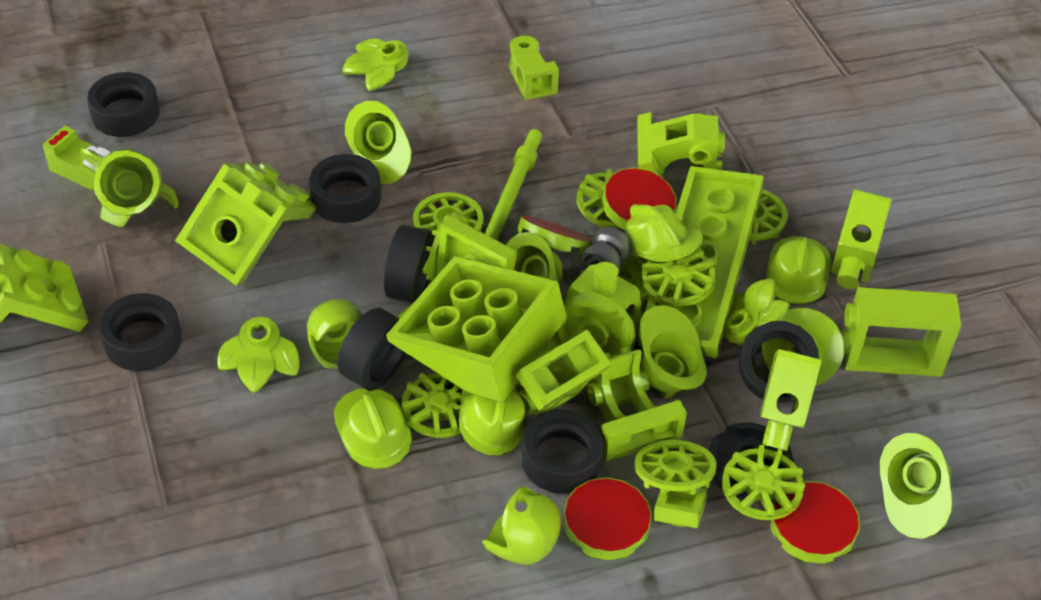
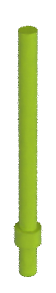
[485,129,543,241]

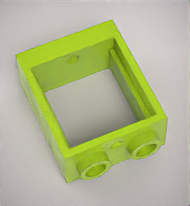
[840,287,961,377]

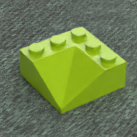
[386,256,567,402]

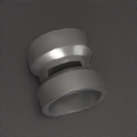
[580,227,632,271]

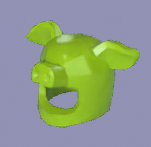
[81,148,179,227]

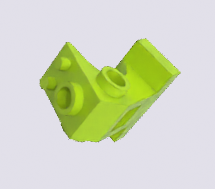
[637,112,725,178]
[515,329,612,415]
[587,347,687,462]

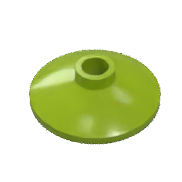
[762,308,844,386]

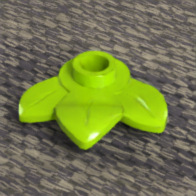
[342,38,409,92]
[724,278,790,347]
[217,316,300,393]

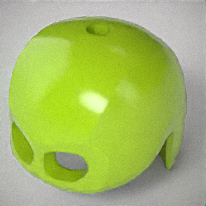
[307,299,363,369]
[482,486,561,565]

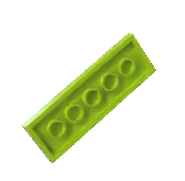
[638,166,764,358]

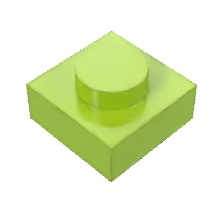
[654,488,707,528]

